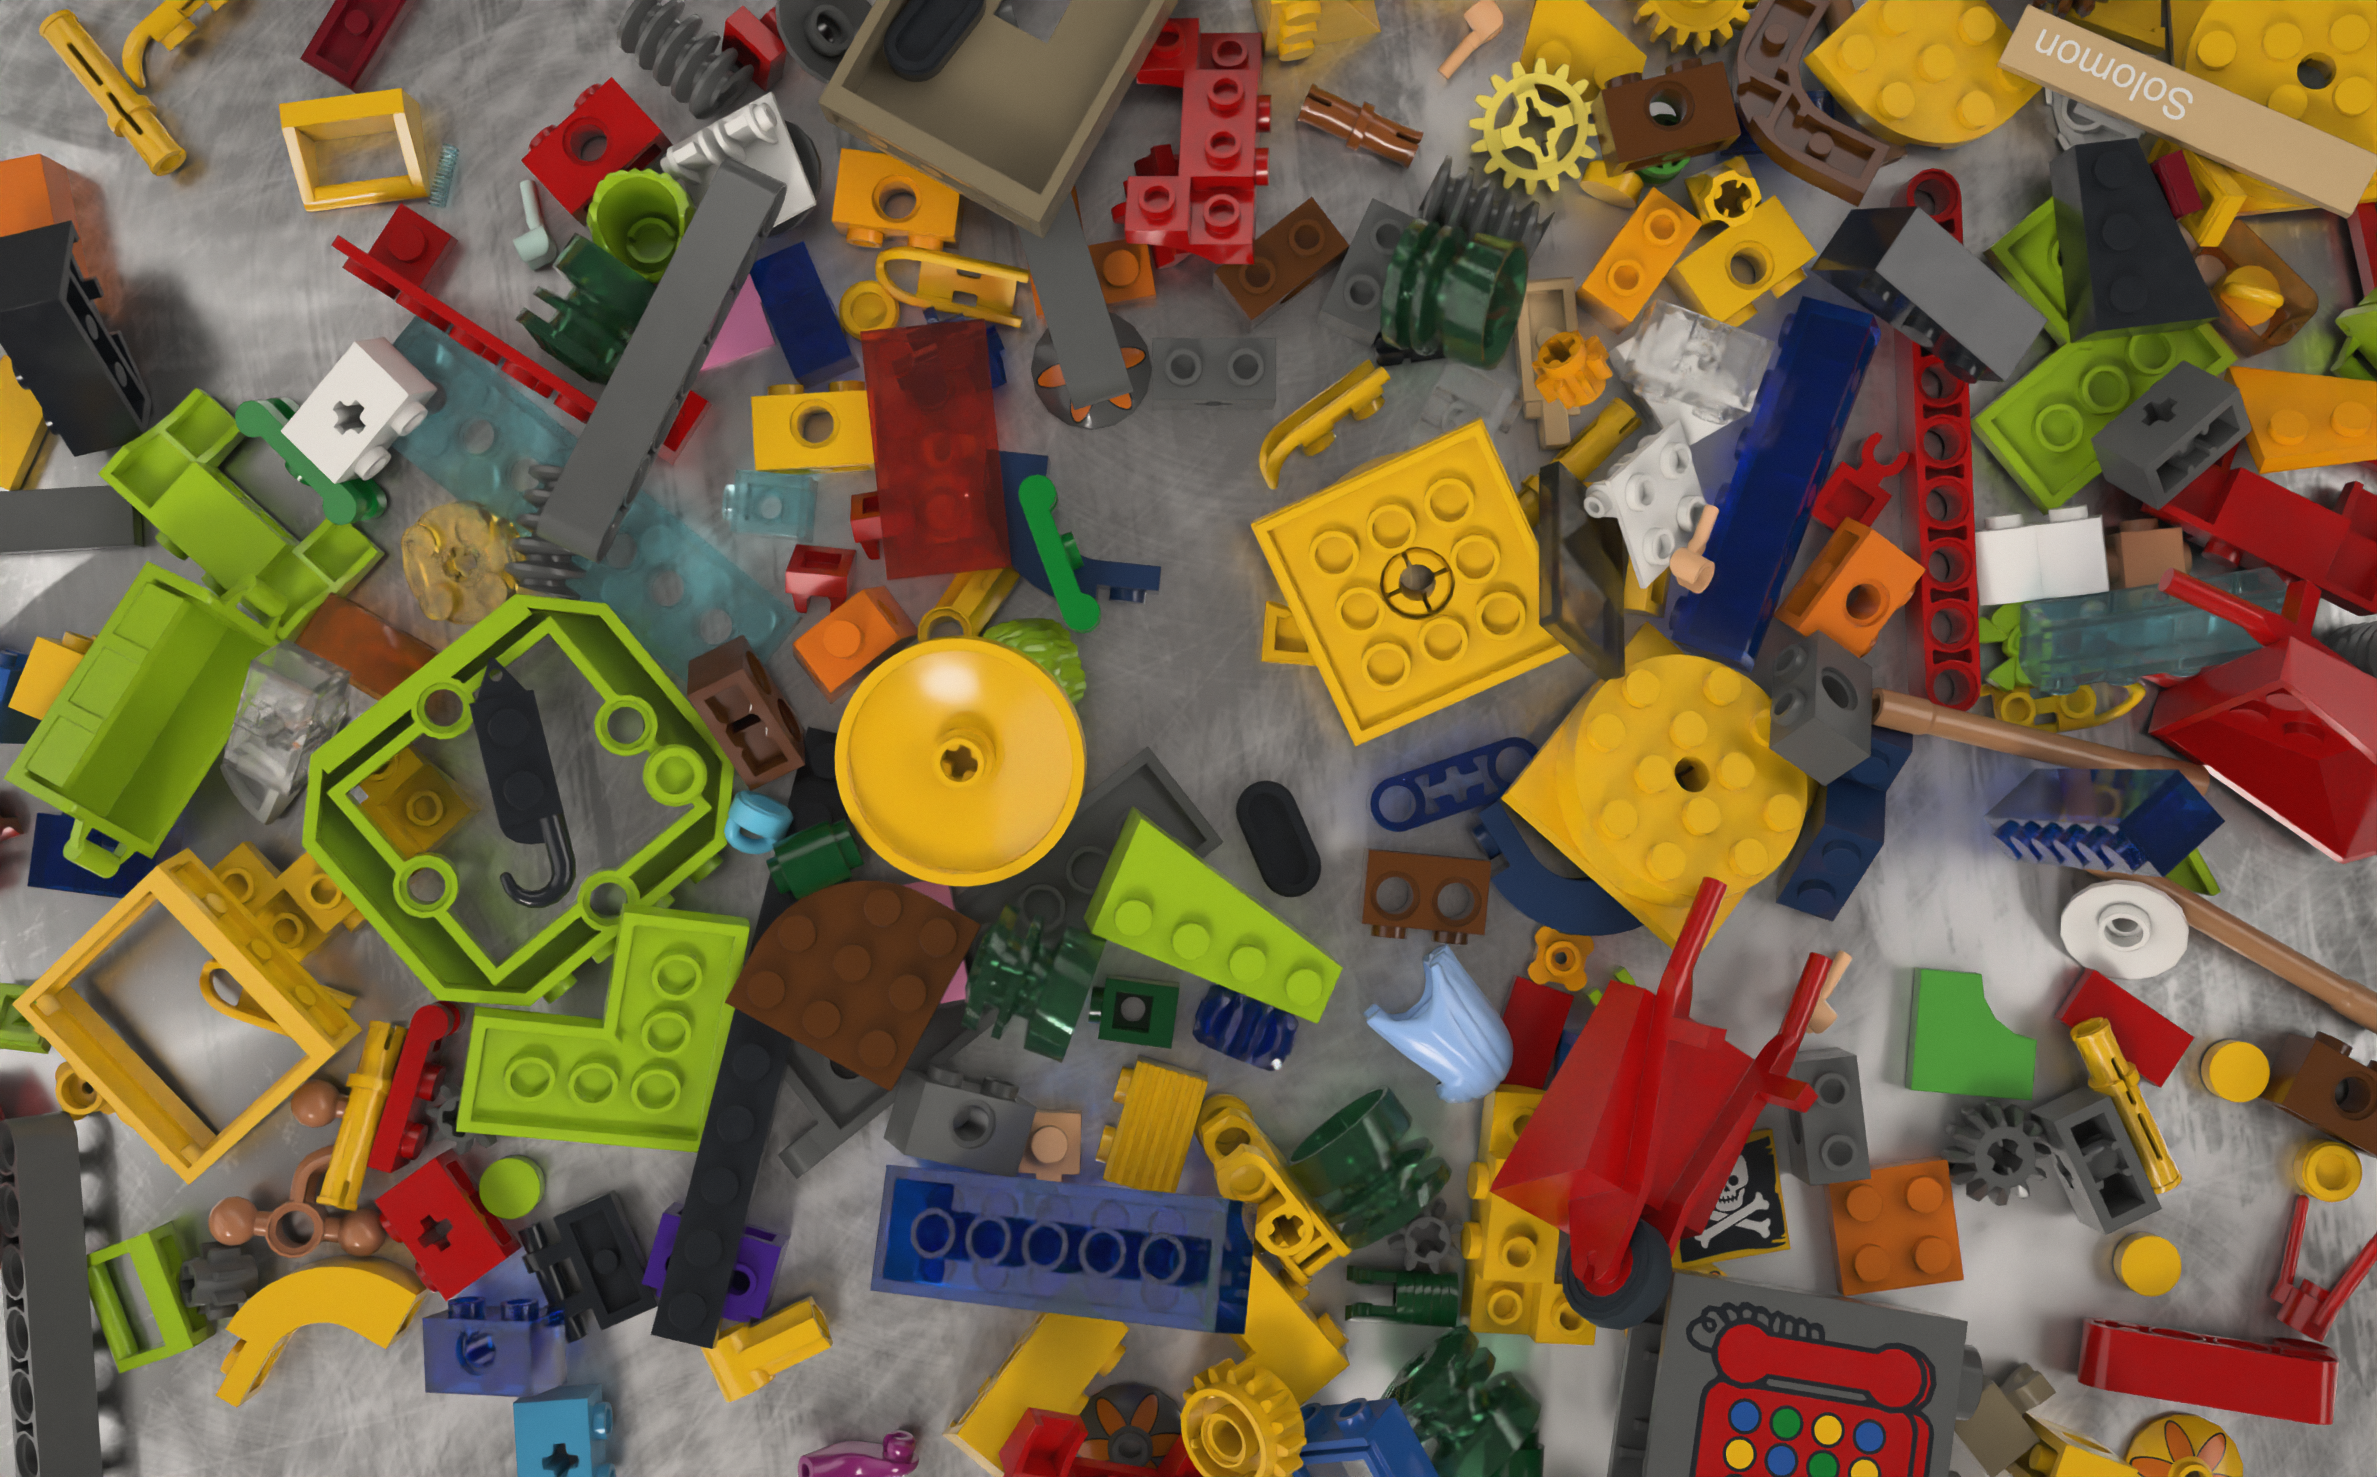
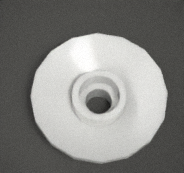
[2060,879,2189,980]

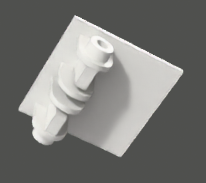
[660,92,817,227]
[1584,418,1707,589]

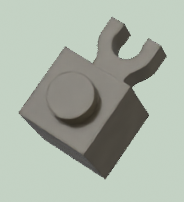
[1953,1362,2056,1477]

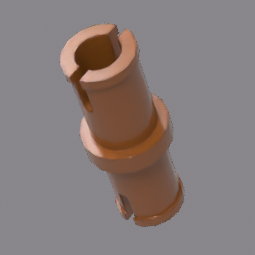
[1297,83,1424,169]

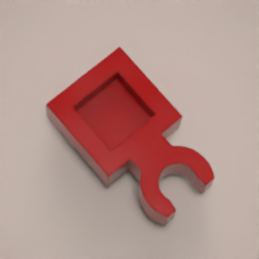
[1802,432,1909,534]

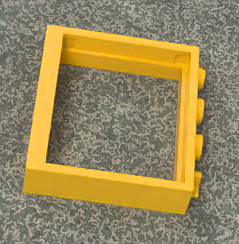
[12,848,363,1185]

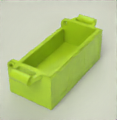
[3,561,289,878]

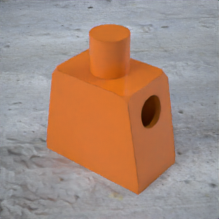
[792,586,918,704]

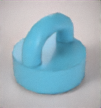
[724,790,794,855]

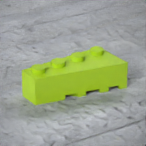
[1083,806,1343,1024]

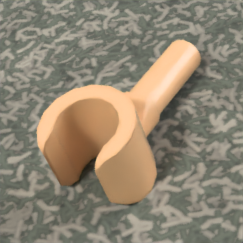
[1437,0,1503,80]
[1670,505,1719,594]
[1806,950,1852,1034]

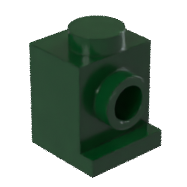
[1088,974,1180,1049]

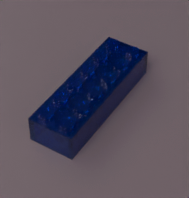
[870,1165,1258,1335]

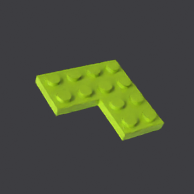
[1970,195,2238,516]
[456,903,750,1153]

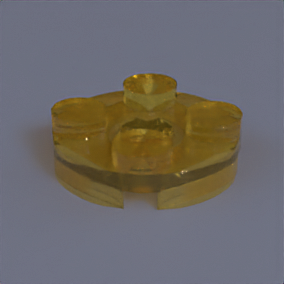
[400,500,525,625]

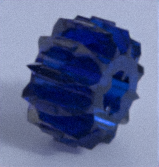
[1192,985,1299,1071]

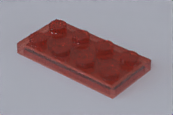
[860,319,1012,581]

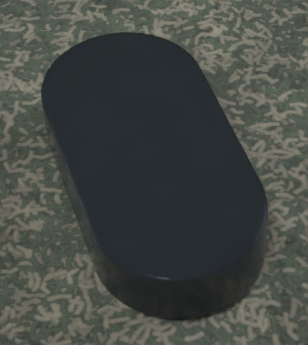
[883,0,986,82]
[1236,781,1321,897]

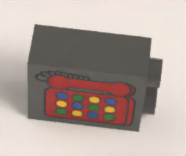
[1607,1267,1983,1477]

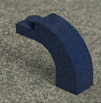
[984,449,1161,604]
[1470,800,1644,936]

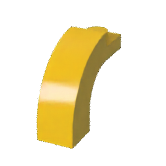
[215,1255,430,1408]

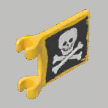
[1671,1128,1791,1268]

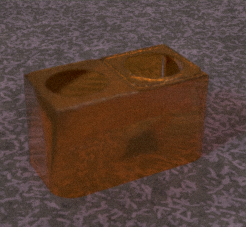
[2191,218,2319,358]
[290,592,441,701]

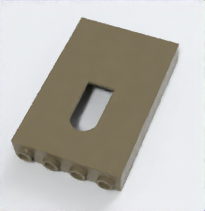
[818,0,1179,239]

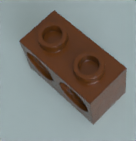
[687,635,805,791]
[1357,848,1492,945]

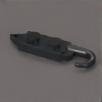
[469,657,576,908]

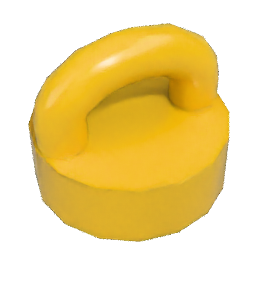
[2212,265,2284,327]

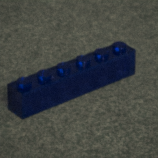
[1669,296,1882,673]
[1983,768,2225,878]

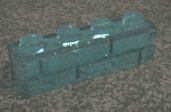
[2019,567,2288,695]

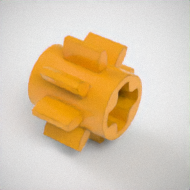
[1531,330,1613,409]

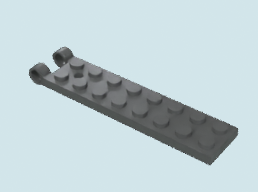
[778,747,1224,1179]

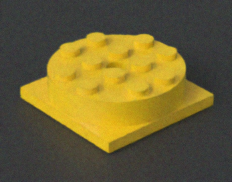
[2166,0,2377,217]
[1250,416,1584,747]
[1501,621,1820,952]

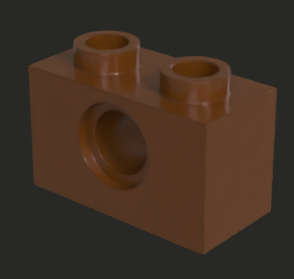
[1590,58,1741,178]
[1213,197,1350,333]
[2257,1031,2377,1159]

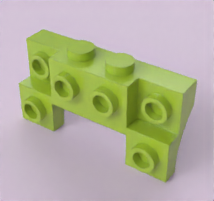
[98,388,385,642]

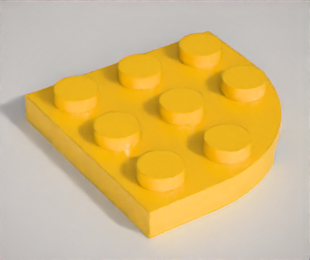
[1802,0,2043,150]

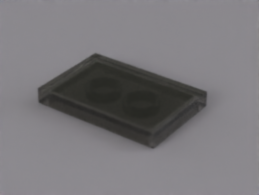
[1539,461,1625,682]

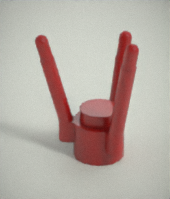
[2269,1195,2377,1343]

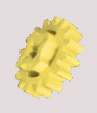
[1468,58,1597,195]

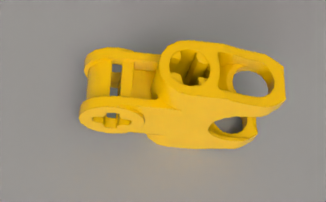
[1200,1107,1353,1288]

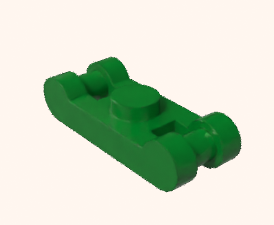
[235,397,387,525]
[1018,474,1102,634]

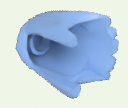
[1362,943,1514,1104]

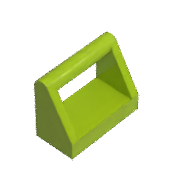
[86,1221,216,1373]

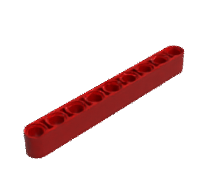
[1889,168,1981,712]

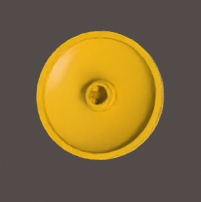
[835,635,1087,886]

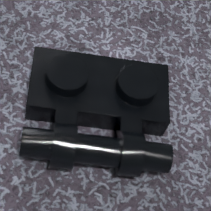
[518,1189,660,1344]

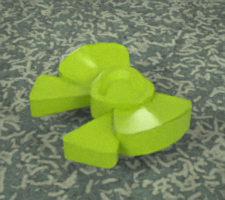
[1979,601,2060,692]

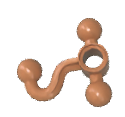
[208,1079,387,1258]

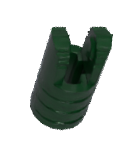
[1345,1265,1459,1328]

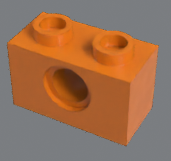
[1773,517,1926,658]

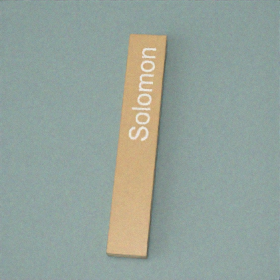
[1997,4,2377,219]

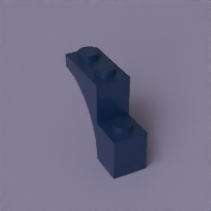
[1776,688,1913,922]

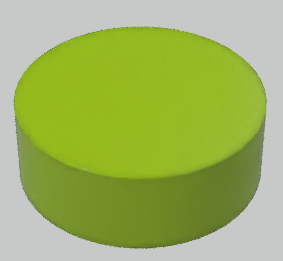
[643,744,707,807]
[479,1155,545,1219]

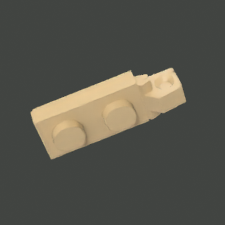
[1513,277,1581,451]

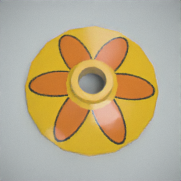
[2123,1413,2243,1477]

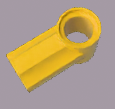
[1684,154,1762,230]
[917,546,1021,642]
[700,1296,833,1402]

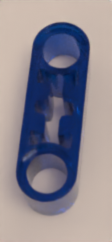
[1366,737,1539,832]

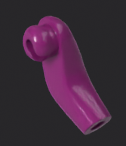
[798,1430,919,1477]

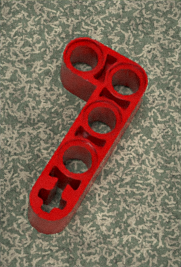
[2077,1318,2340,1425]

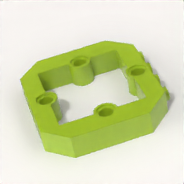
[302,594,734,1007]

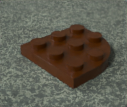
[725,880,982,1092]

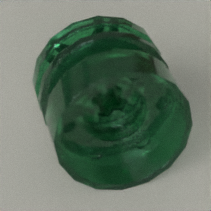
[1380,218,1529,371]
[515,232,657,386]
[961,902,1107,1063]
[1285,1085,1453,1250]
[1379,1324,1541,1477]

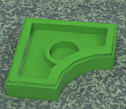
[1905,967,2037,1101]

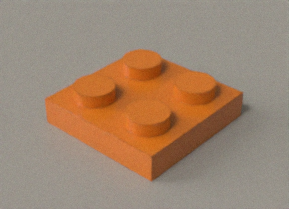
[1823,1156,1964,1296]

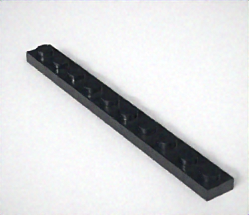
[651,727,850,1349]

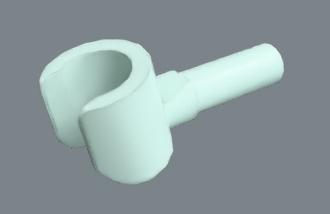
[513,180,559,270]

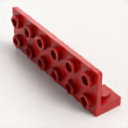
[331,203,712,465]

